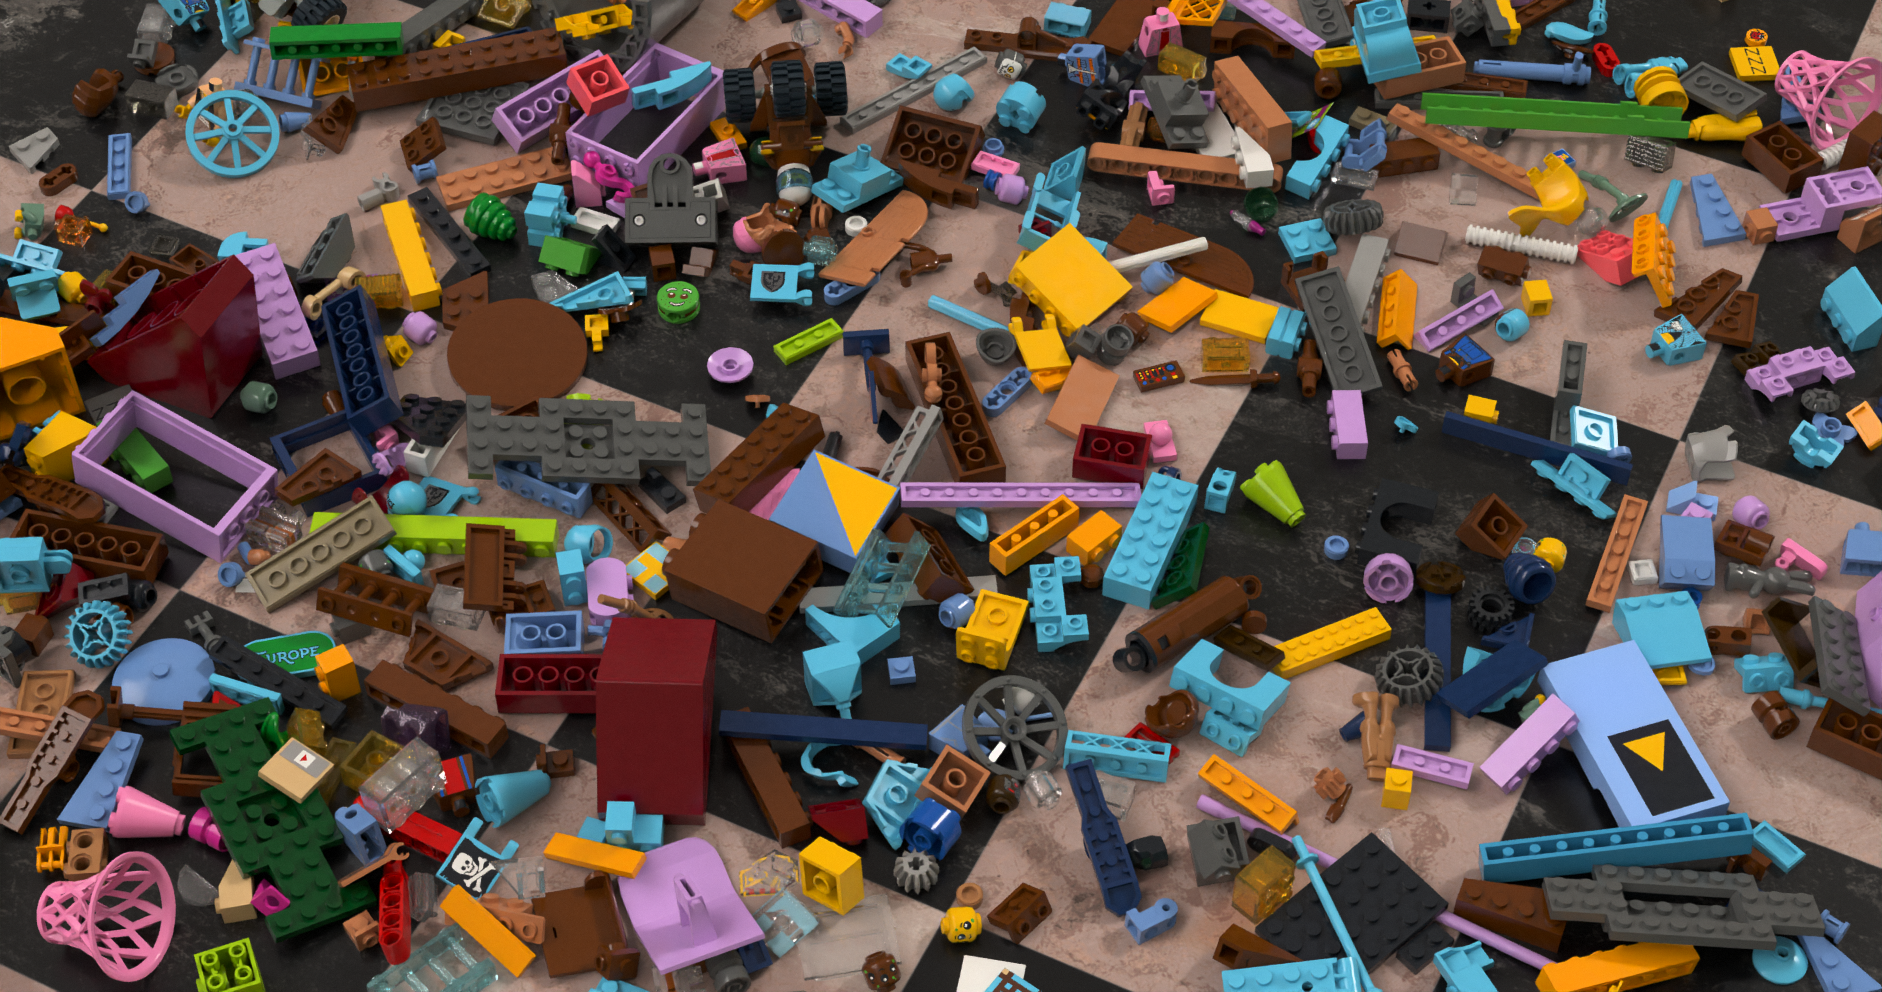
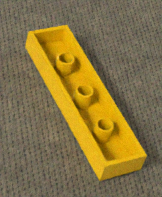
[1272,607,1392,679]

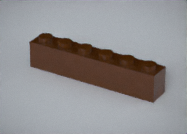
[364,659,509,759]
[723,707,813,849]

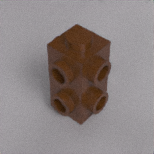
[1477,245,1532,287]

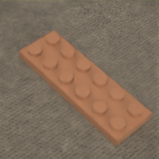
[436,147,572,212]

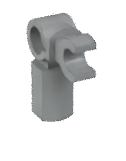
[357,172,400,211]

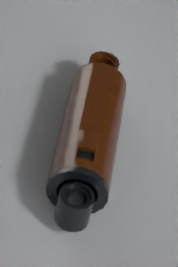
[1113,575,1262,673]

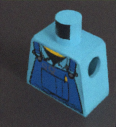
[158,0,209,33]

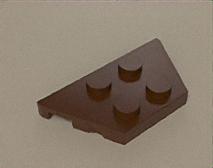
[442,271,489,331]
[403,619,494,691]

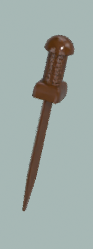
[1190,369,1281,388]

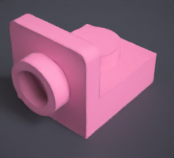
[1147,171,1175,206]

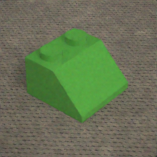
[539,235,602,277]

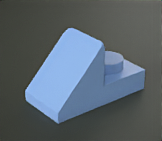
[1666,480,1719,521]

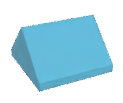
[1043,146,1086,200]

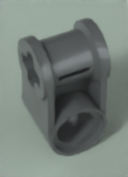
[1483,127,1516,148]

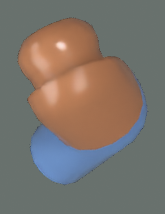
[237,541,271,565]

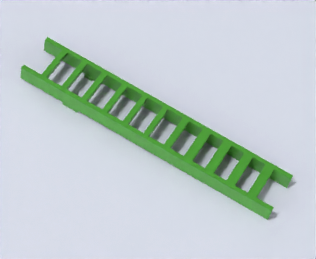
[1420,92,1690,139]

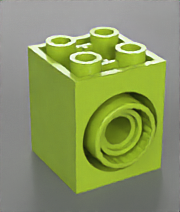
[194,938,266,992]

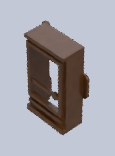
[172,701,237,797]

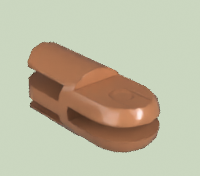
[810,194,834,229]

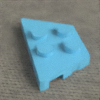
[862,759,932,850]

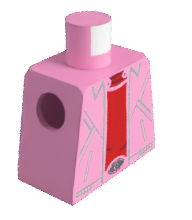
[1138,7,1183,57]
[692,137,747,184]

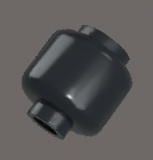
[120,579,157,612]

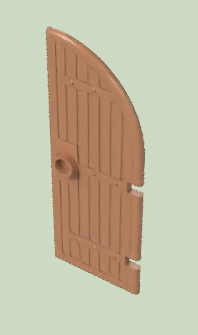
[818,190,928,287]

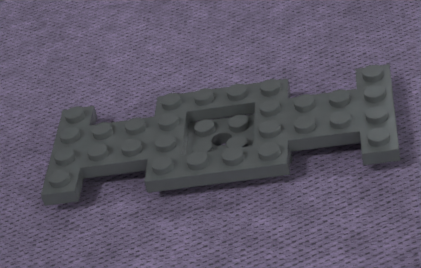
[466,395,711,486]

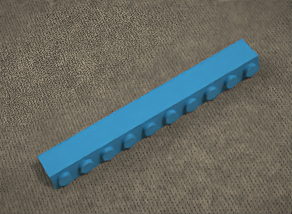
[1478,813,1754,883]

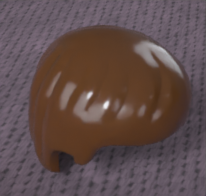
[1145,690,1199,739]

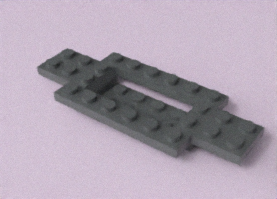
[1542,864,1826,951]

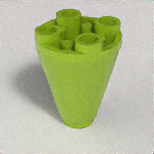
[1240,460,1306,527]

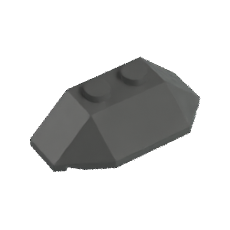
[295,213,355,284]

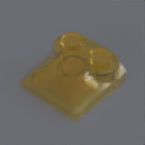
[476,0,532,29]

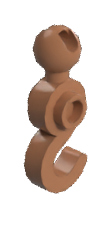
[922,343,943,403]

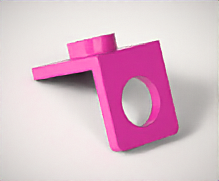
[250,879,290,916]

